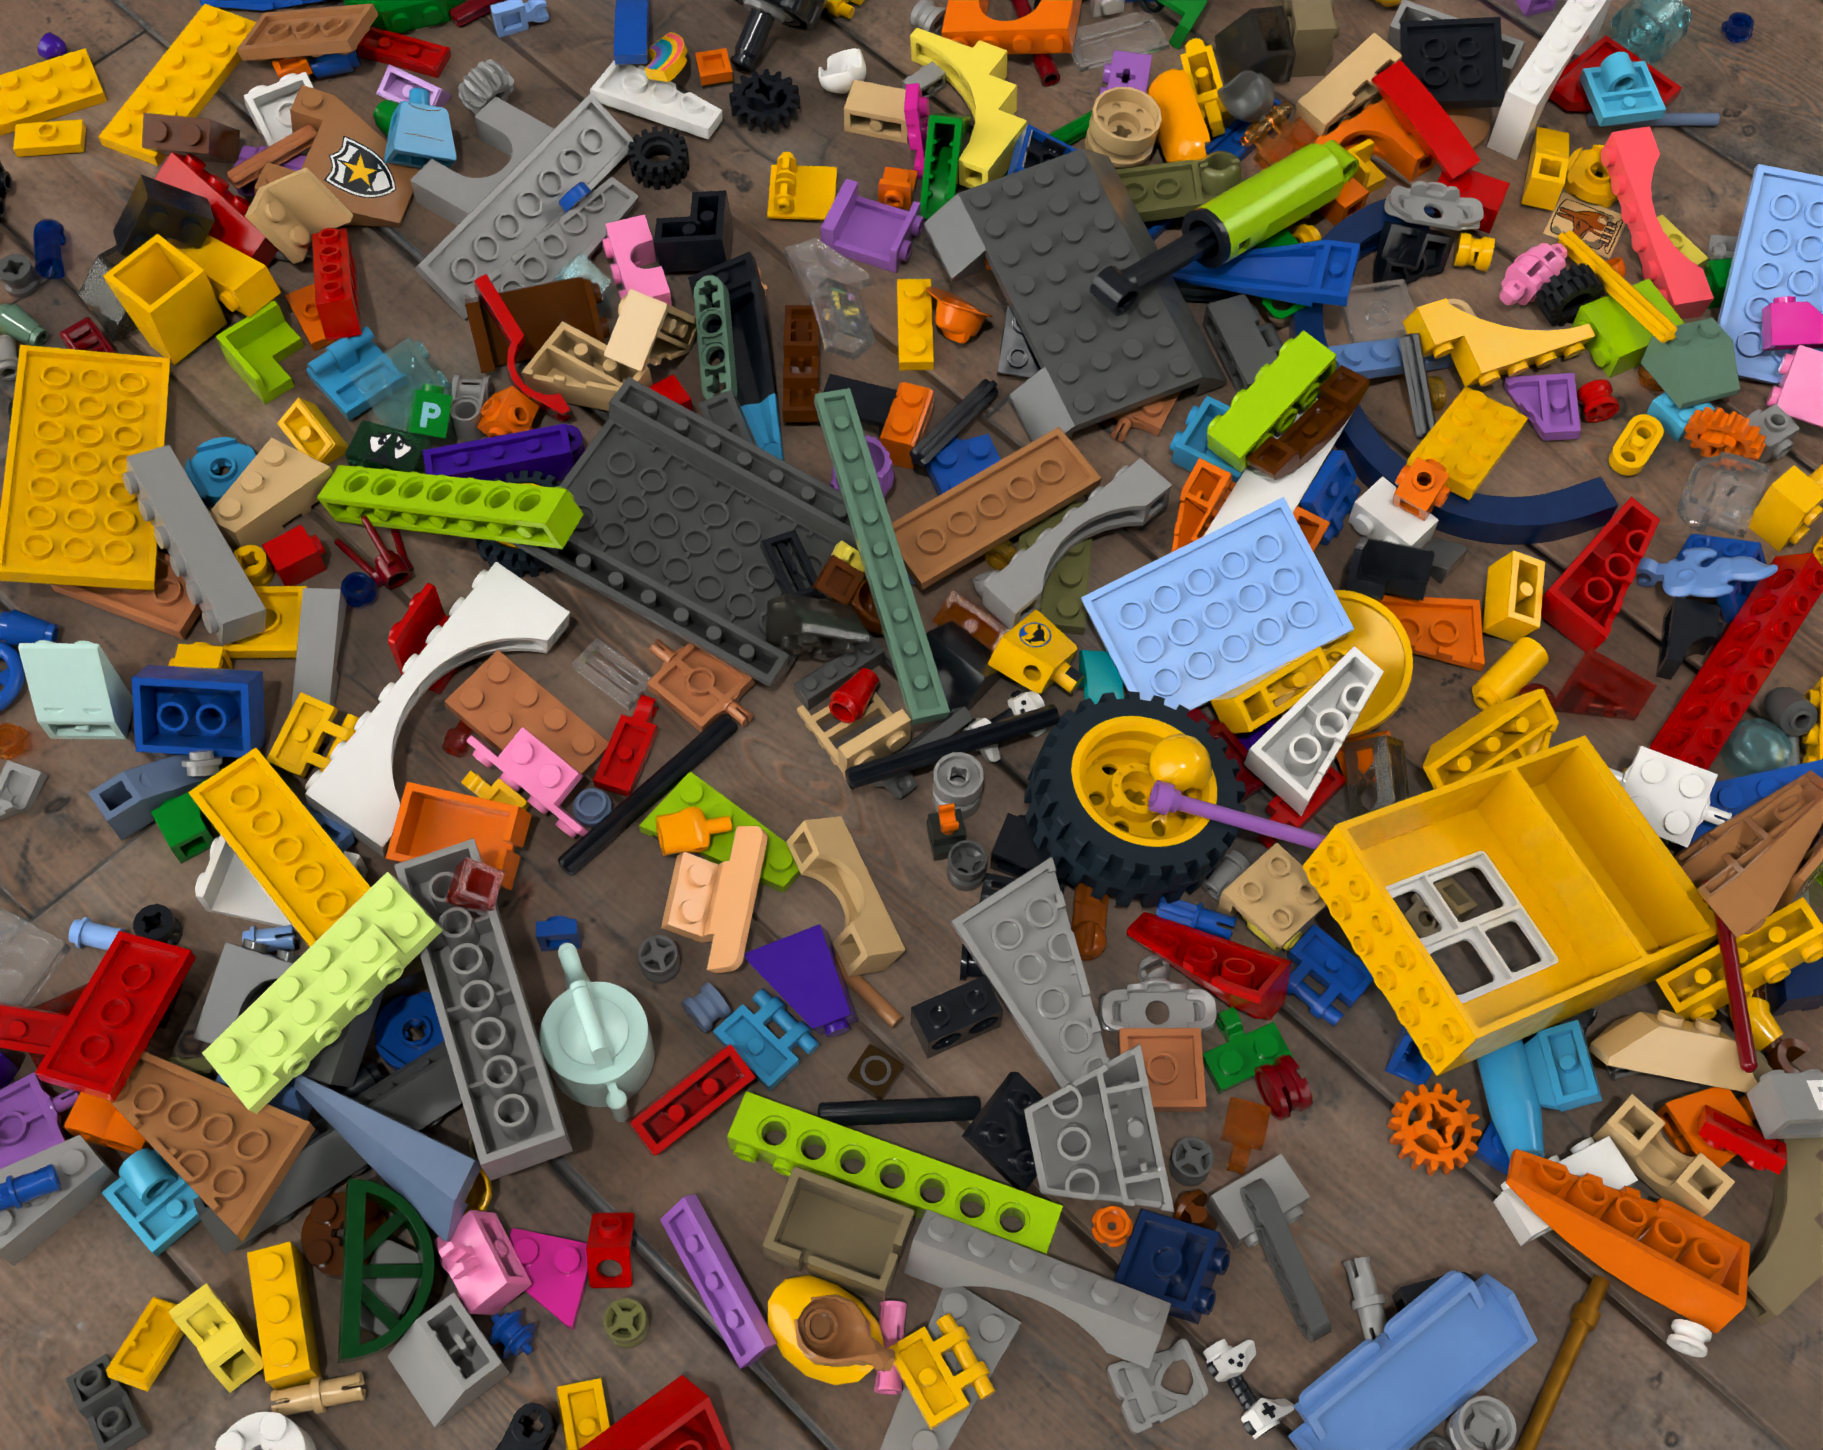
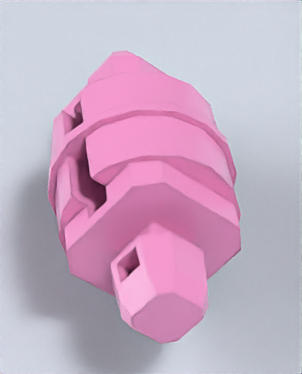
[1499,243,1568,305]

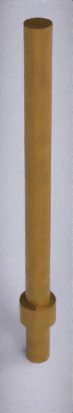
[1516,1275,1610,1450]

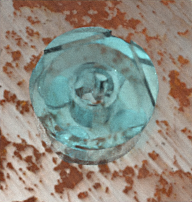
[1611,0,1692,64]

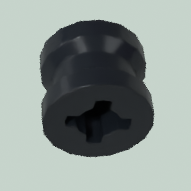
[133,904,183,946]

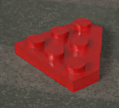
[1549,35,1682,111]

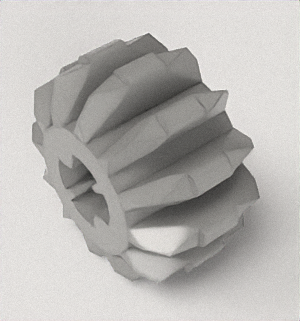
[458,59,514,115]

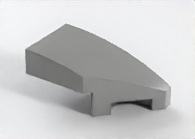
[0,760,48,820]

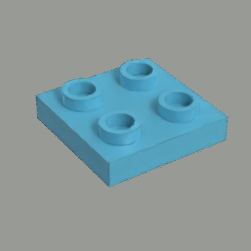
[1579,52,1666,127]
[101,1148,200,1257]

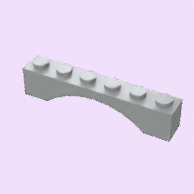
[982,458,1172,630]
[904,1209,1171,1369]

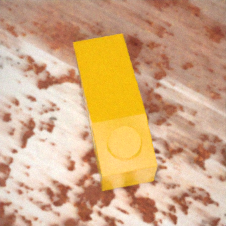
[1210,646,1331,734]

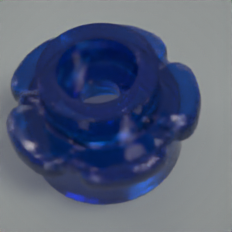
[1722,12,1754,43]
[340,572,377,607]

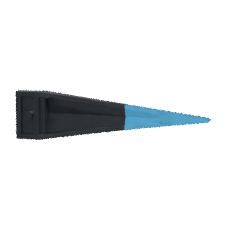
[688,252,784,461]

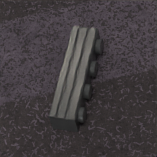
[794,636,884,711]

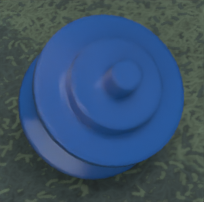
[489,1310,536,1359]

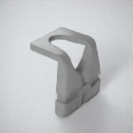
[1106,1338,1209,1435]

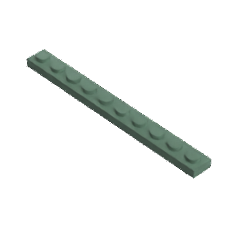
[814,388,950,726]

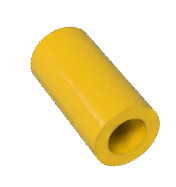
[1472,637,1549,710]

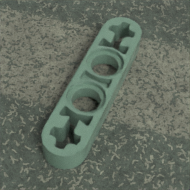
[694,275,738,400]

